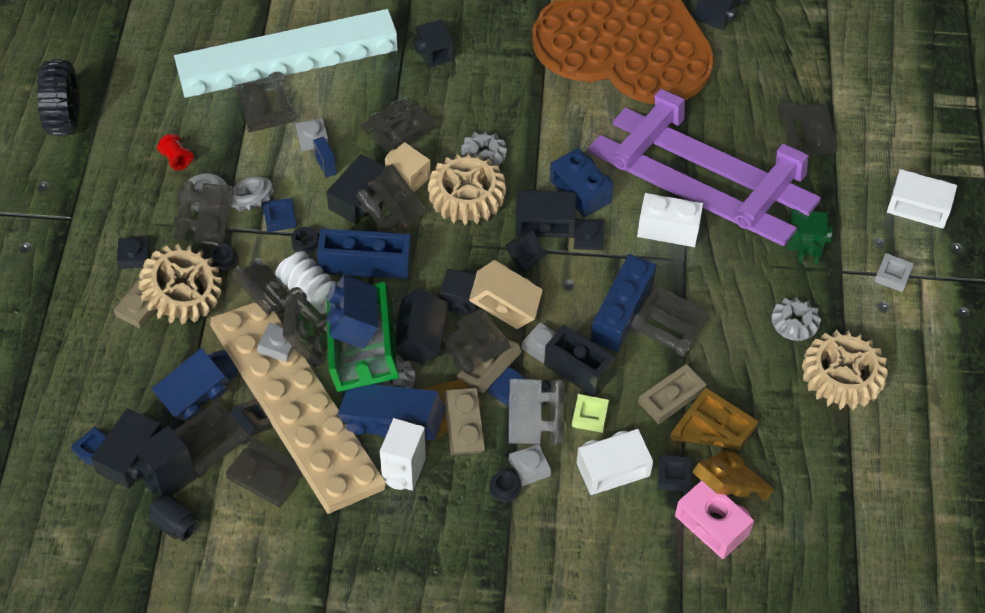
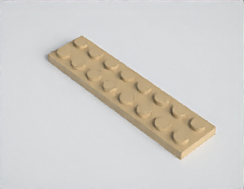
[210,299,386,514]

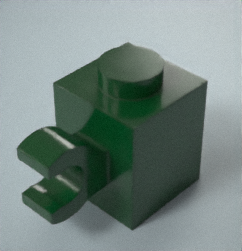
[787,209,832,265]

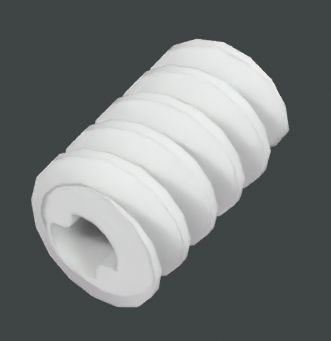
[275,251,337,315]

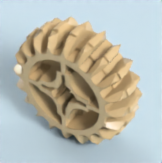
[428,153,506,226]
[138,243,222,325]
[802,329,888,410]

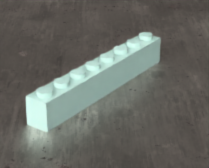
[174,9,397,98]

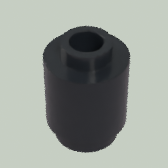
[149,494,199,541]

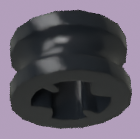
[291,226,318,254]

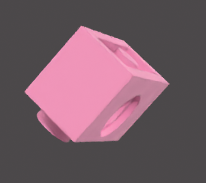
[675,481,754,559]

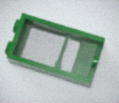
[326,282,399,392]

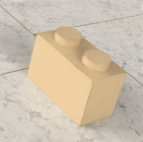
[469,260,543,329]

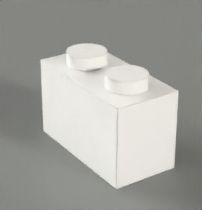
[886,169,957,228]
[637,193,703,247]
[380,418,426,491]
[576,429,653,495]

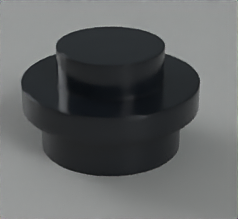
[208,243,238,272]
[489,471,522,503]

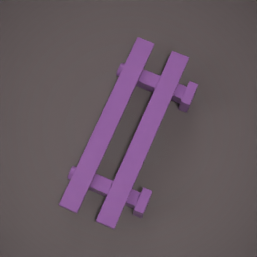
[587,89,821,246]

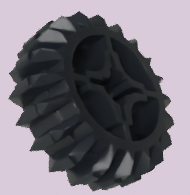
[37,59,80,136]

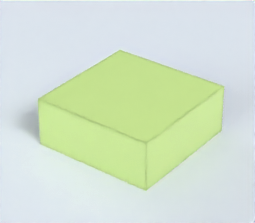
[572,394,609,433]

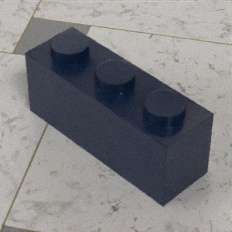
[317,228,412,279]
[591,254,657,353]
[338,384,445,441]

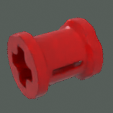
[157,133,194,171]

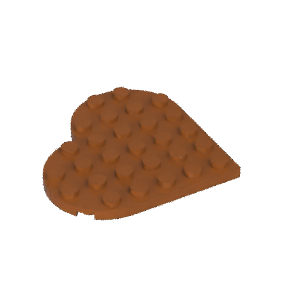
[532,0,713,104]

